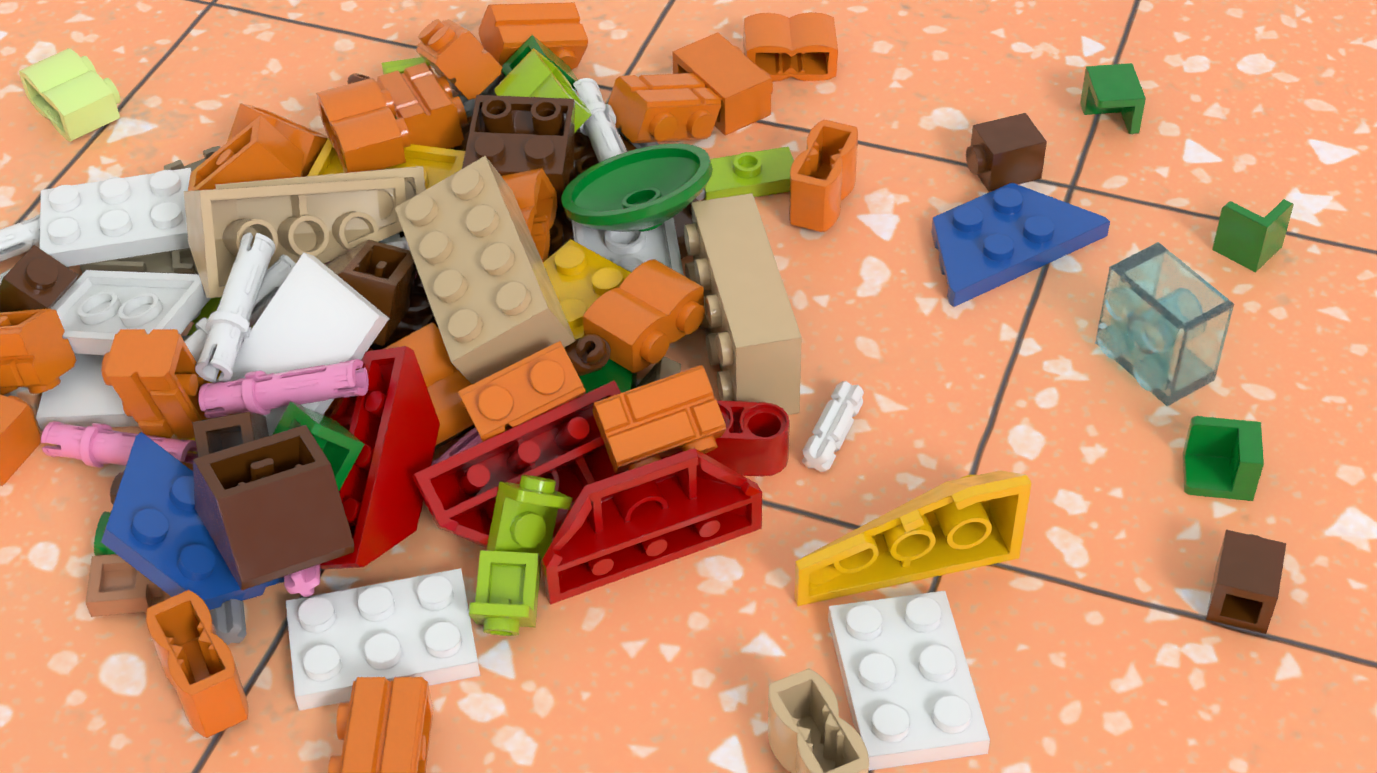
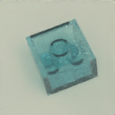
[1095,242,1234,406]

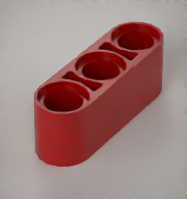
[661,400,790,477]

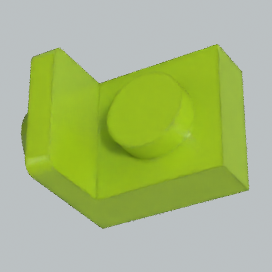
[486,475,572,560]

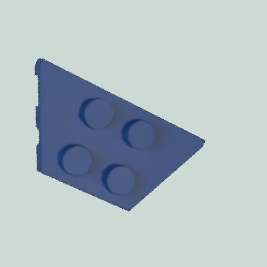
[931,183,1110,307]
[101,432,284,610]

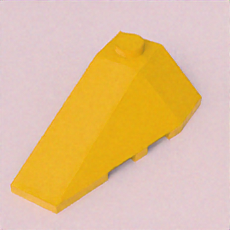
[794,470,1032,606]

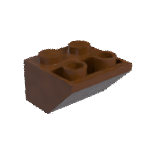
[462,95,575,213]
[326,240,417,347]
[193,425,354,591]

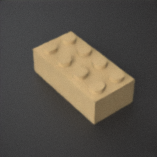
[395,156,576,384]
[684,193,802,415]

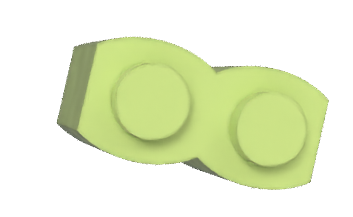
[19,48,121,141]

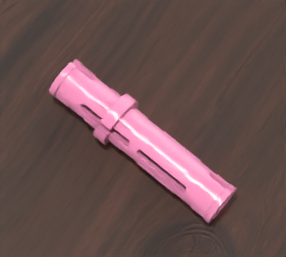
[199,359,369,419]
[41,421,198,468]

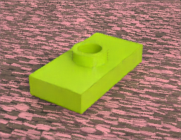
[704,147,794,200]

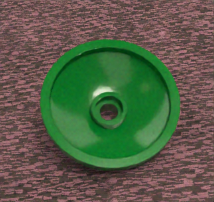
[561,144,713,232]

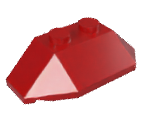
[320,346,440,570]
[412,380,625,548]
[542,448,762,605]

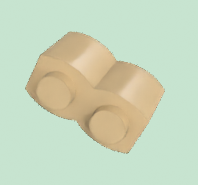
[768,668,869,773]

